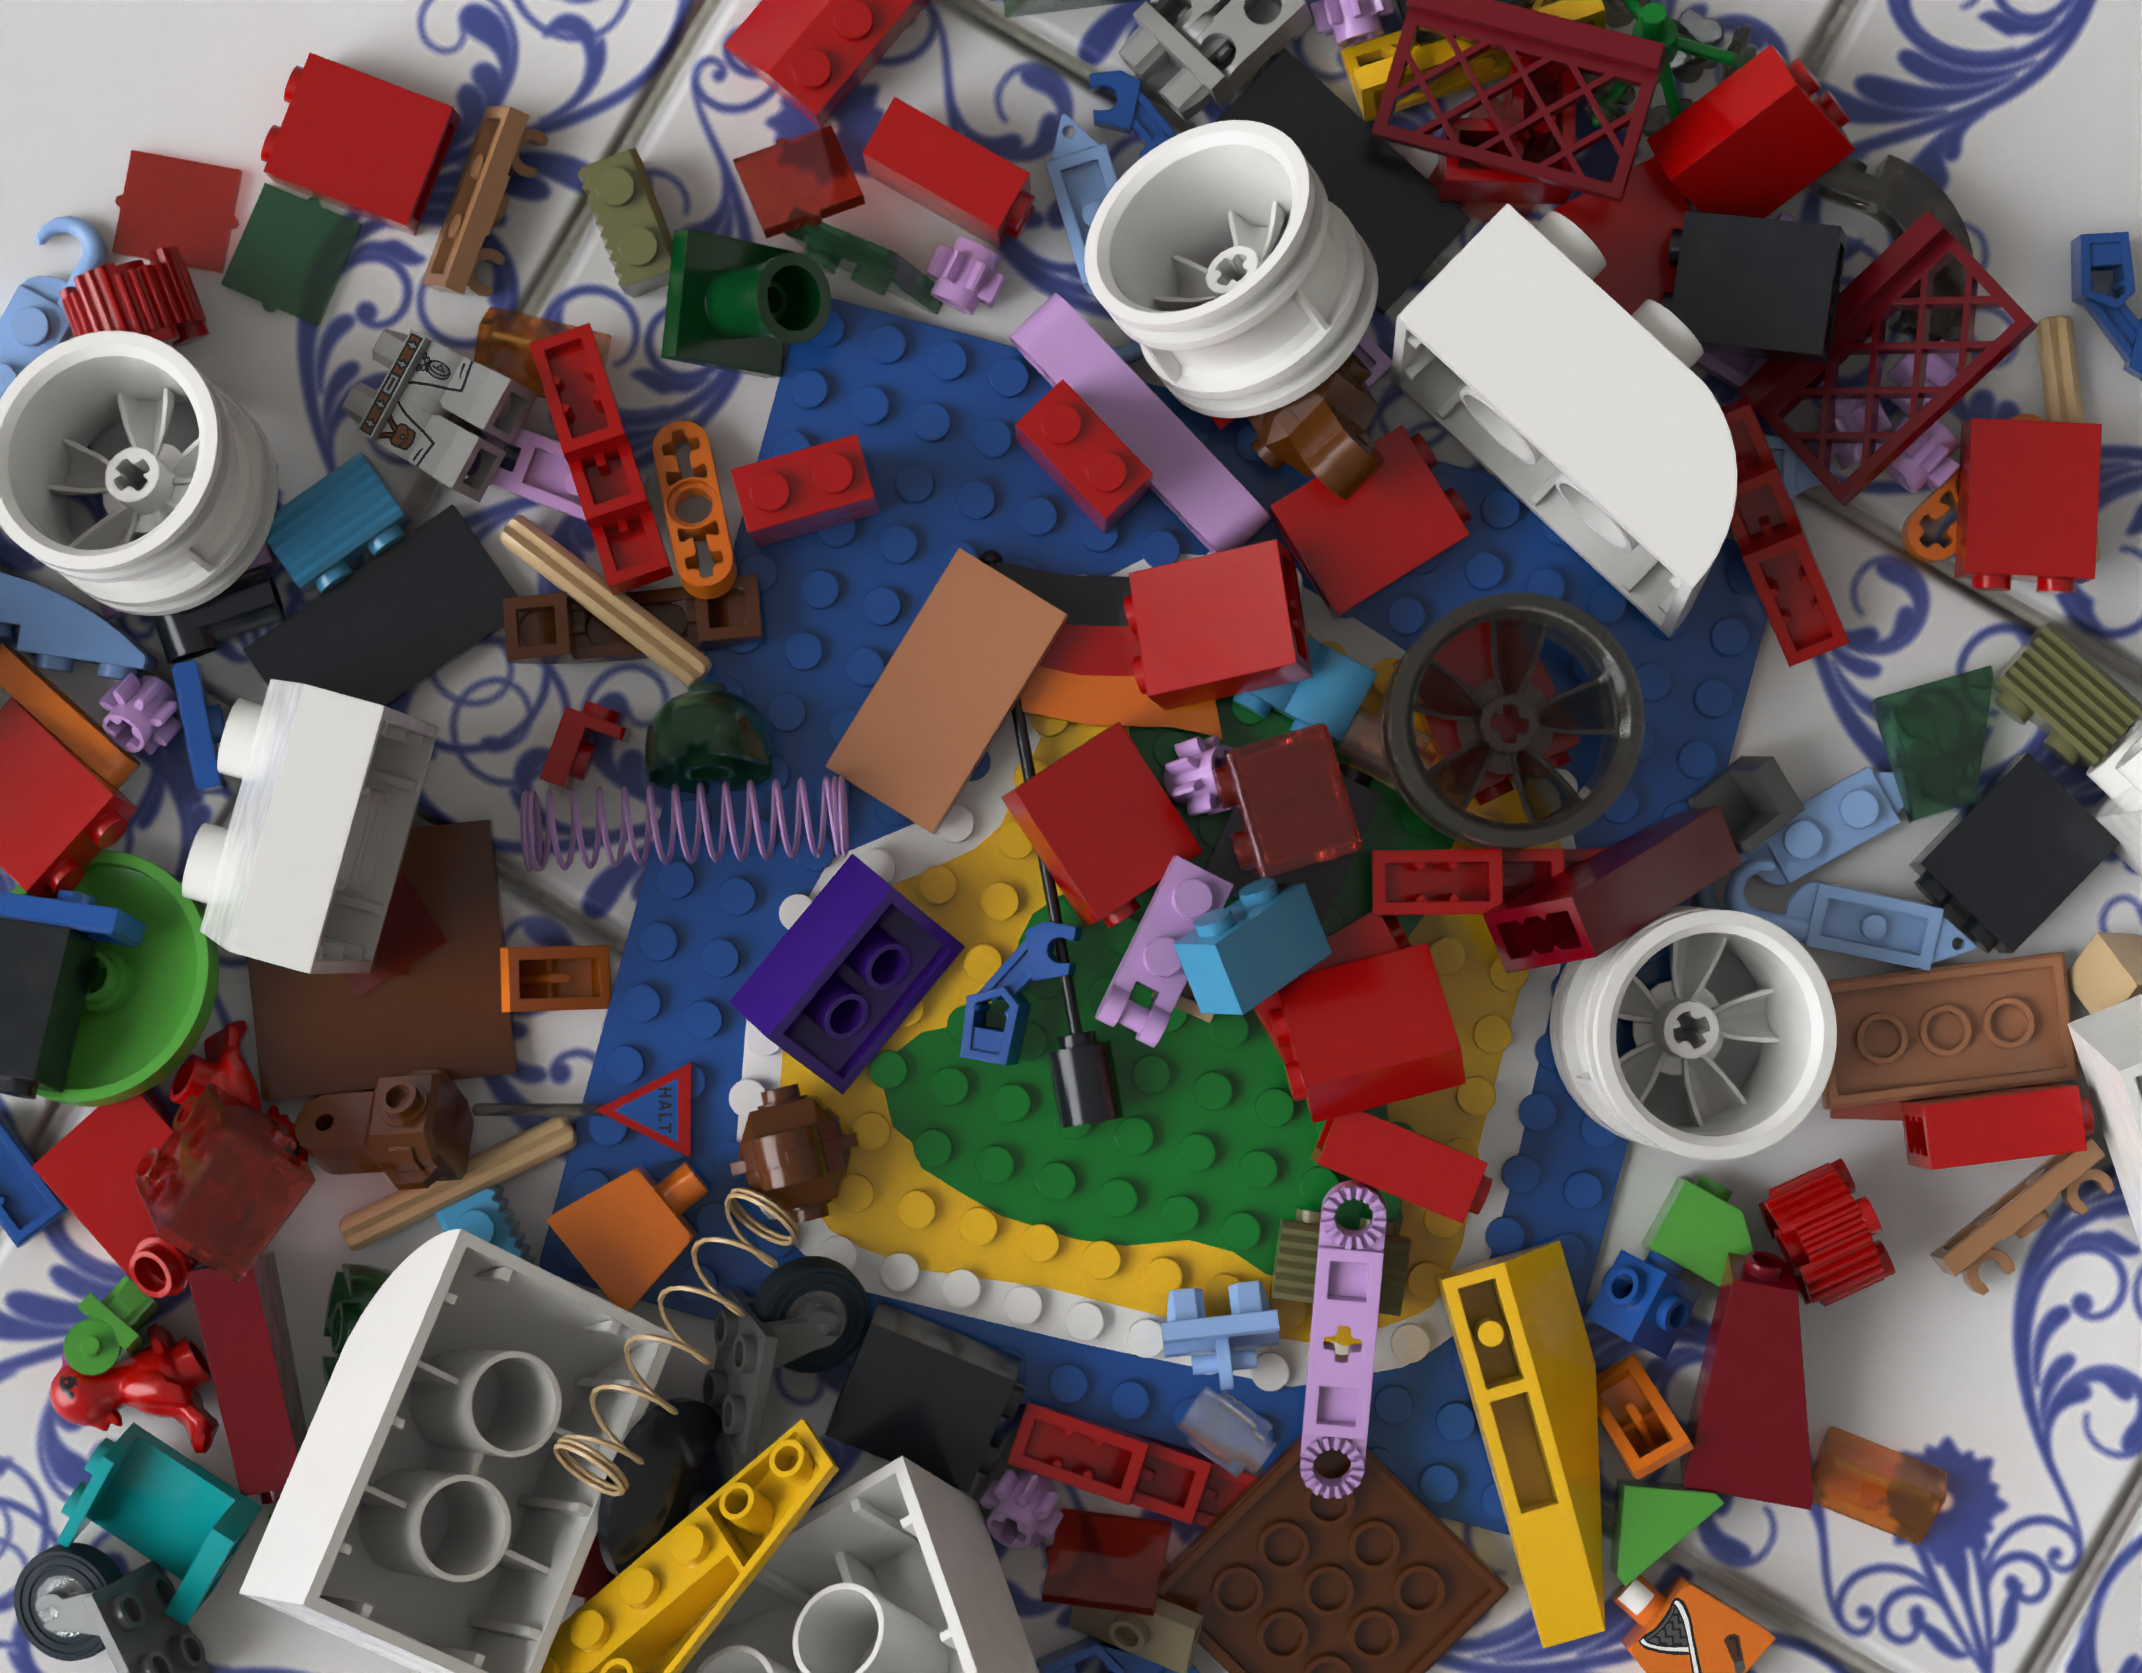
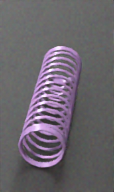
[520,775,849,872]

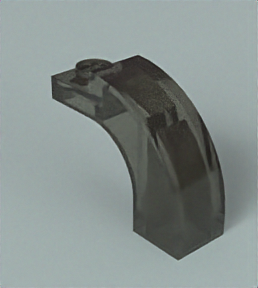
[1802,154,1973,342]

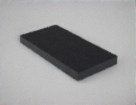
[1216,48,1471,315]
[243,504,518,707]

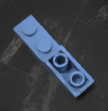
[0,572,158,681]

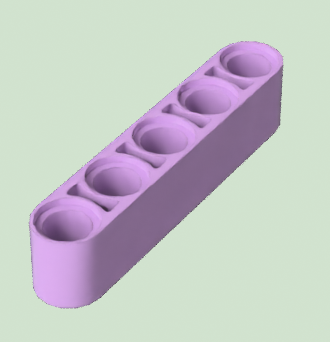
[1009,293,1271,554]

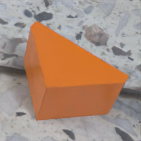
[500,945,610,1012]
[1596,1354,1694,1480]

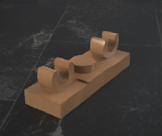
[421,106,549,296]
[1930,1137,2115,1296]

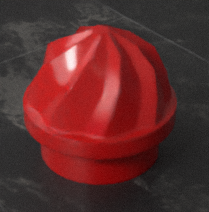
[129,1233,198,1298]

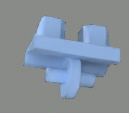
[1161,1280,1280,1391]

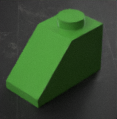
[1641,1174,1754,1288]

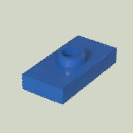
[171,660,226,794]
[0,890,146,948]
[0,1110,70,1248]

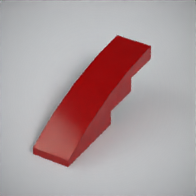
[529,323,674,596]
[1720,396,1849,667]
[1372,848,1608,916]
[1007,1401,1258,1527]

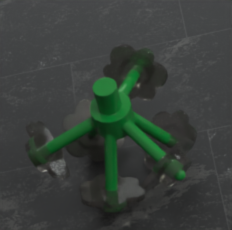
[1576,0,1757,137]

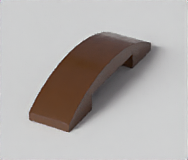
[503,573,763,664]

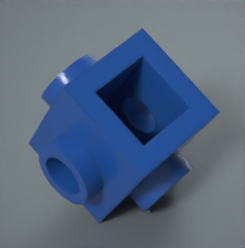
[1585,1249,1701,1360]

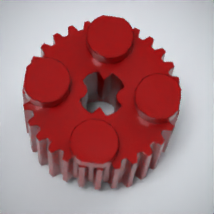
[59,246,209,347]
[1758,1158,1896,1307]

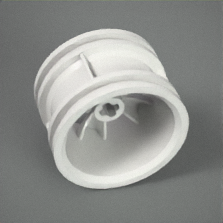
[1084,120,1378,418]
[0,331,278,616]
[1550,905,1837,1160]

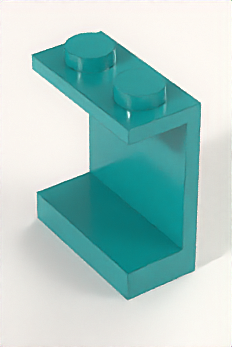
[57,1422,263,1626]

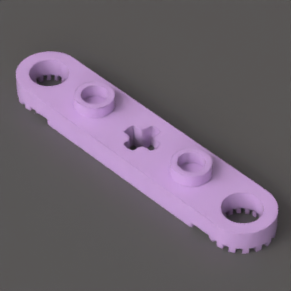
[1300,1180,1387,1499]

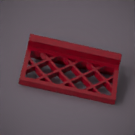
[1371,0,1667,203]
[1737,210,2038,506]

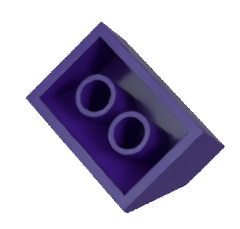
[729,854,965,1095]

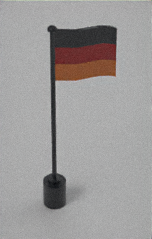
[979,550,1223,1129]

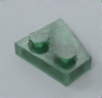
[784,211,943,315]
[1870,665,1994,823]

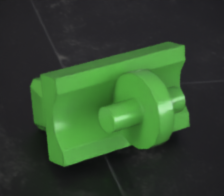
[63,1275,160,1376]

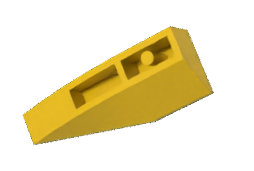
[1436,1240,1605,1649]
[541,1418,839,1673]

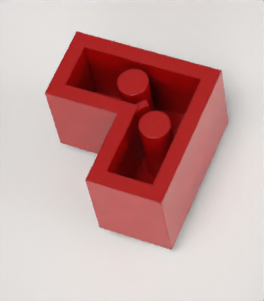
[1438,57,1576,205]

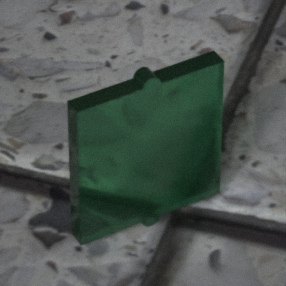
[221,183,363,327]

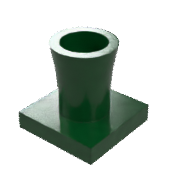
[661,229,831,378]

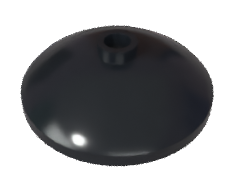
[598,1397,733,1578]

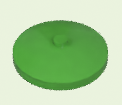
[0,850,219,1107]

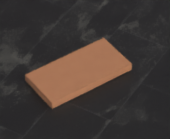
[825,548,1070,834]
[1822,952,2080,1110]

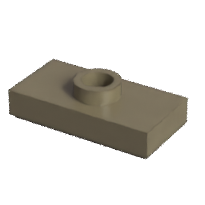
[1069,1568,1204,1673]

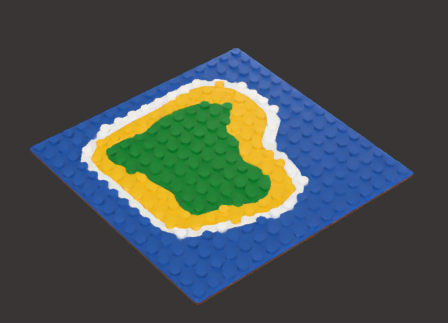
[539,298,1768,1535]

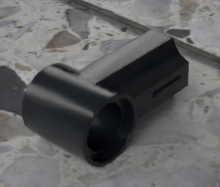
[152,567,286,664]

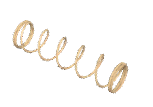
[553,1187,801,1496]

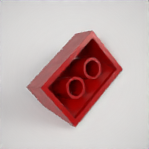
[723,0,931,129]

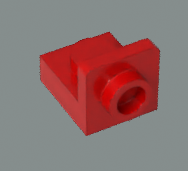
[539,700,631,790]

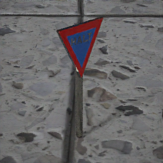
[472,1062,691,1158]

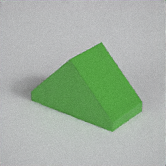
[1610,1478,1724,1587]

